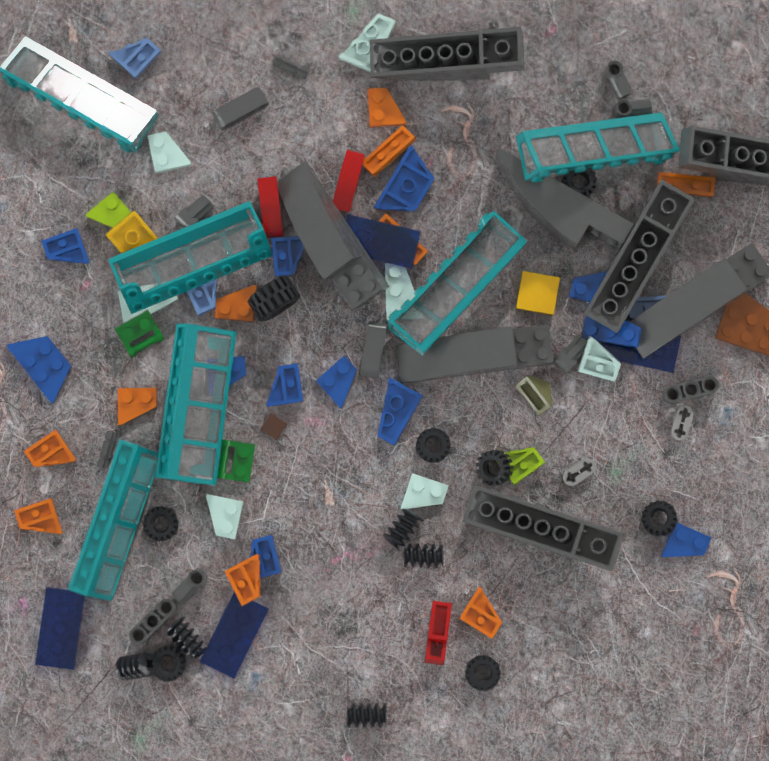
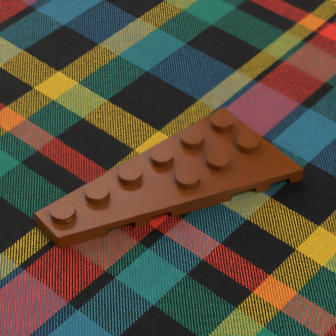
[715,294,769,356]

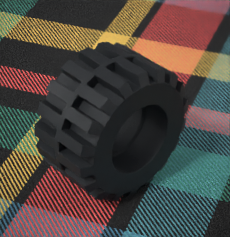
[247,276,300,322]

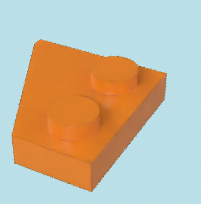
[368,88,406,127]
[215,285,257,322]
[118,388,157,426]
[24,429,77,468]
[14,498,63,534]
[224,554,261,606]
[459,586,502,639]

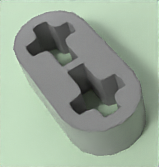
[670,405,693,441]
[562,458,596,486]

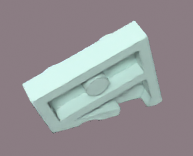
[147,132,192,173]
[578,336,621,382]
[400,473,449,509]
[206,494,243,539]

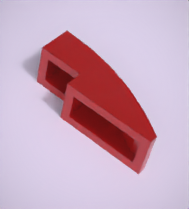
[333,149,365,212]
[257,176,284,238]
[424,601,452,665]

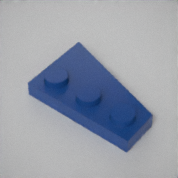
[582,302,642,348]
[377,377,423,446]

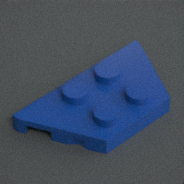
[374,145,434,212]
[7,336,72,404]

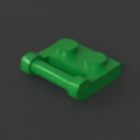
[114,310,165,358]
[217,439,256,483]

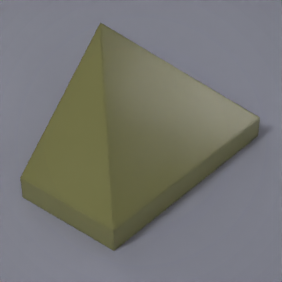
[515,375,553,415]

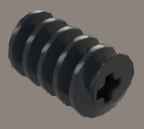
[383,508,424,551]
[404,543,443,569]
[167,617,208,661]
[116,652,159,681]
[347,703,386,728]

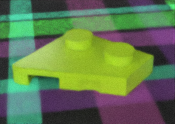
[85,191,131,228]
[496,447,545,486]

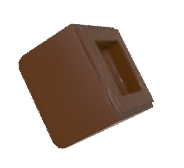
[260,413,287,440]

